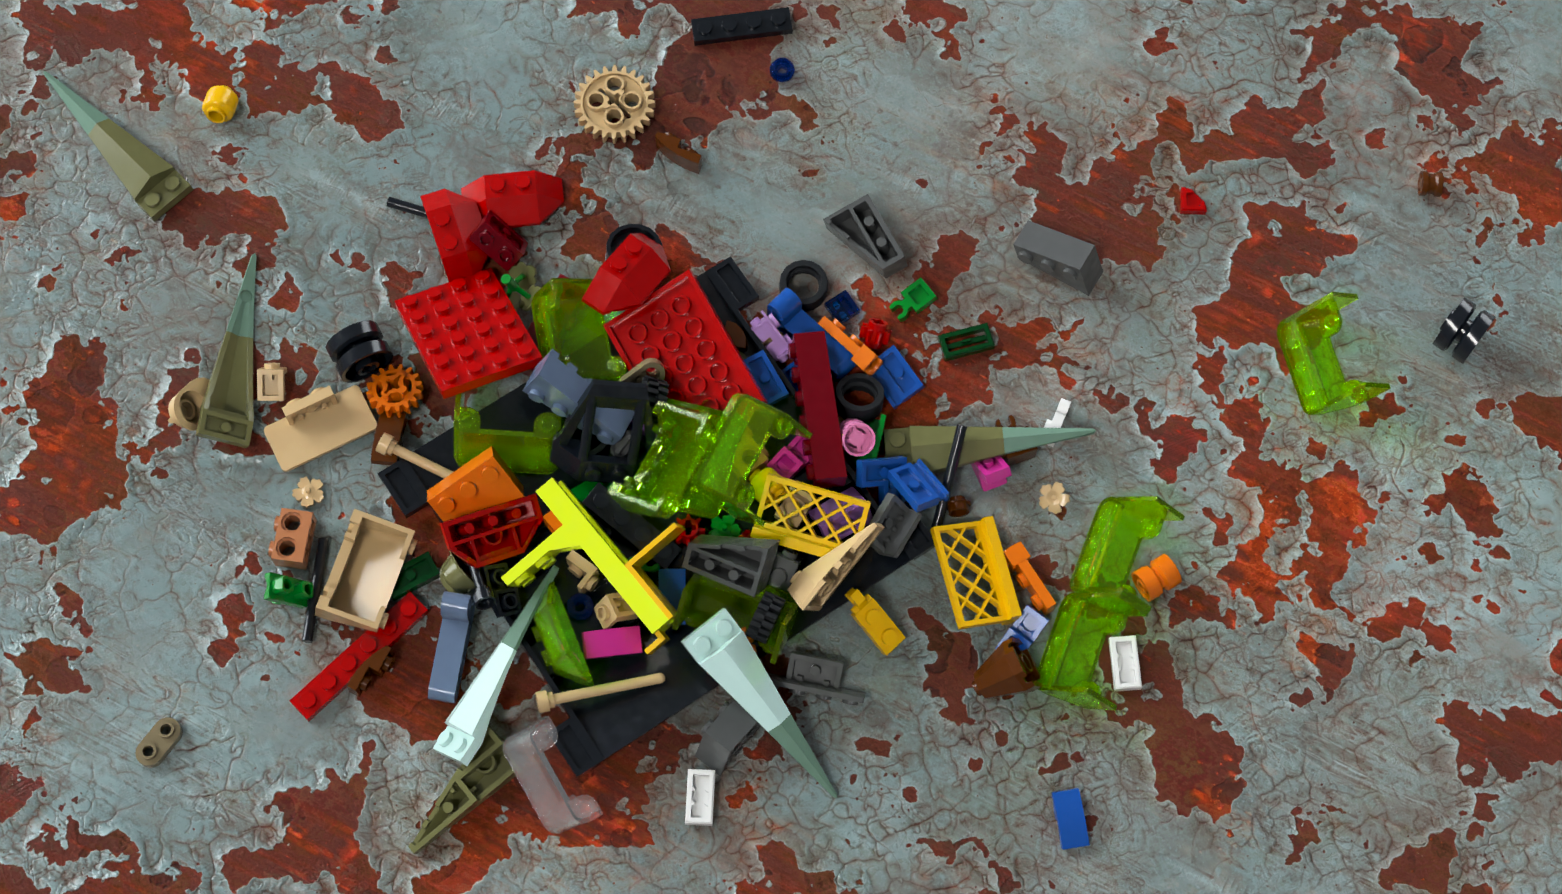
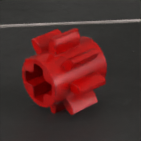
[859,318,892,349]
[676,514,705,547]

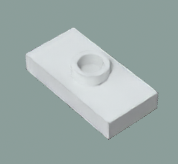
[1108,635,1142,692]
[685,769,715,826]

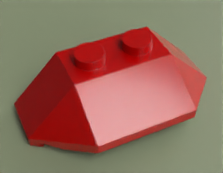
[461,170,564,228]
[420,188,488,282]
[582,233,671,315]
[440,493,543,569]

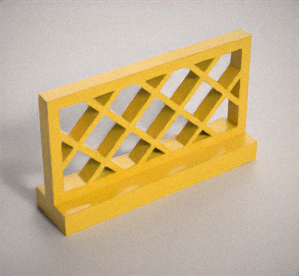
[750,473,871,557]
[930,516,1022,630]

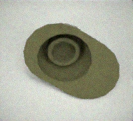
[440,551,475,594]

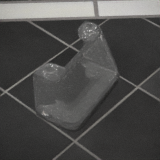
[502,715,603,834]

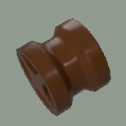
[1418,171,1444,197]

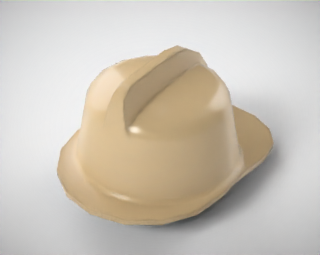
[168,377,210,431]

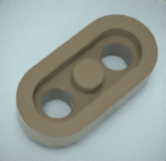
[618,358,665,383]
[135,717,183,768]

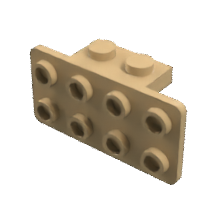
[264,385,377,472]

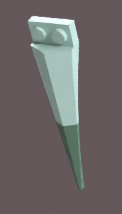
[433,565,559,766]
[681,608,837,798]

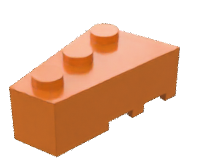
[427,446,525,522]

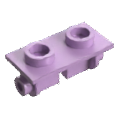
[750,310,792,364]

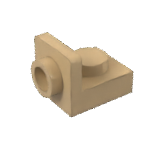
[257,363,287,401]
[774,486,814,530]
[566,549,600,595]
[594,592,638,629]

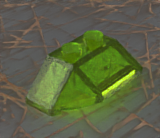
[531,582,594,687]

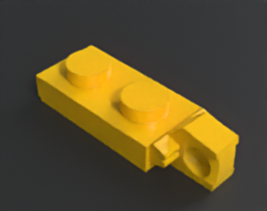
[845,588,906,656]

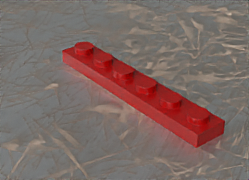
[289,592,429,722]

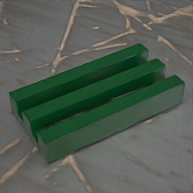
[938,323,995,362]

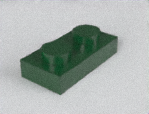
[391,551,440,601]

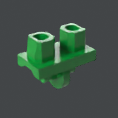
[264,572,314,608]

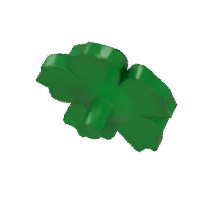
[709,514,741,537]

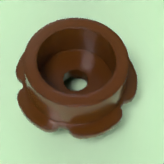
[947,495,971,517]

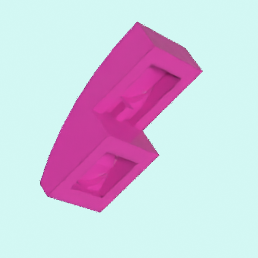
[766,431,809,479]
[582,626,643,659]

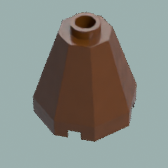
[972,637,1042,699]

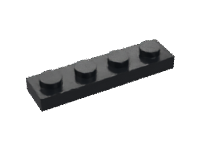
[691,7,793,46]
[581,482,682,569]

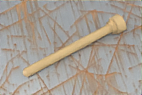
[375,432,453,479]
[535,673,665,713]

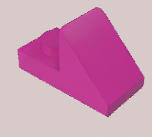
[971,456,1012,491]

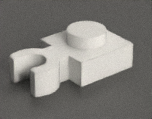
[1044,398,1071,447]

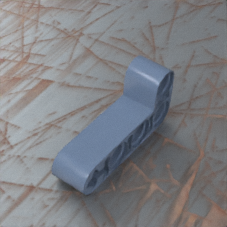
[428,591,475,703]

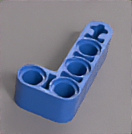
[767,288,856,382]

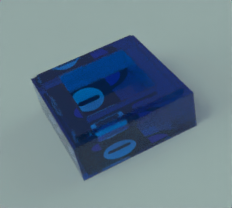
[824,290,860,324]

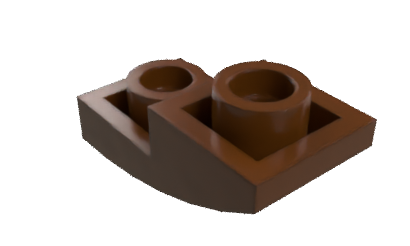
[655,132,702,174]
[371,411,408,465]
[346,645,395,697]

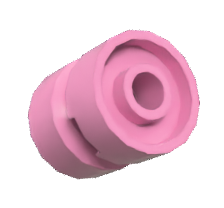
[839,418,876,457]

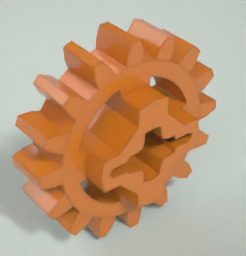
[366,364,424,418]

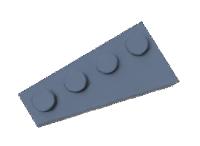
[522,349,635,445]

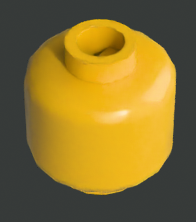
[202,85,239,123]
[748,467,787,507]

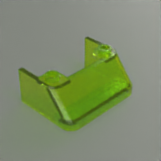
[1277,292,1391,415]
[454,392,563,474]
[690,393,812,526]
[1070,496,1185,612]
[672,573,799,664]
[1036,592,1149,711]

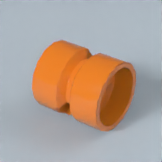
[1131,554,1182,602]

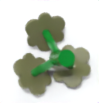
[501,261,542,311]

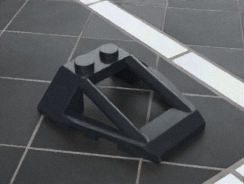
[549,379,658,484]

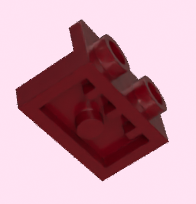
[469,210,528,271]

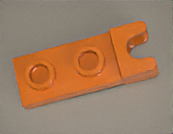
[818,316,883,376]
[1003,541,1056,616]

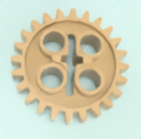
[573,65,655,144]

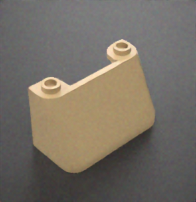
[315,509,418,632]

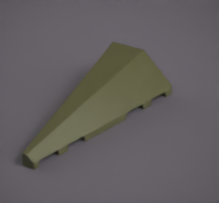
[408,725,526,854]

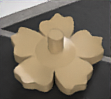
[292,476,324,508]
[1039,482,1070,514]

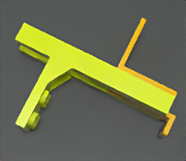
[501,478,685,655]

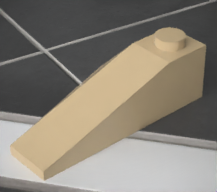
[788,523,885,611]

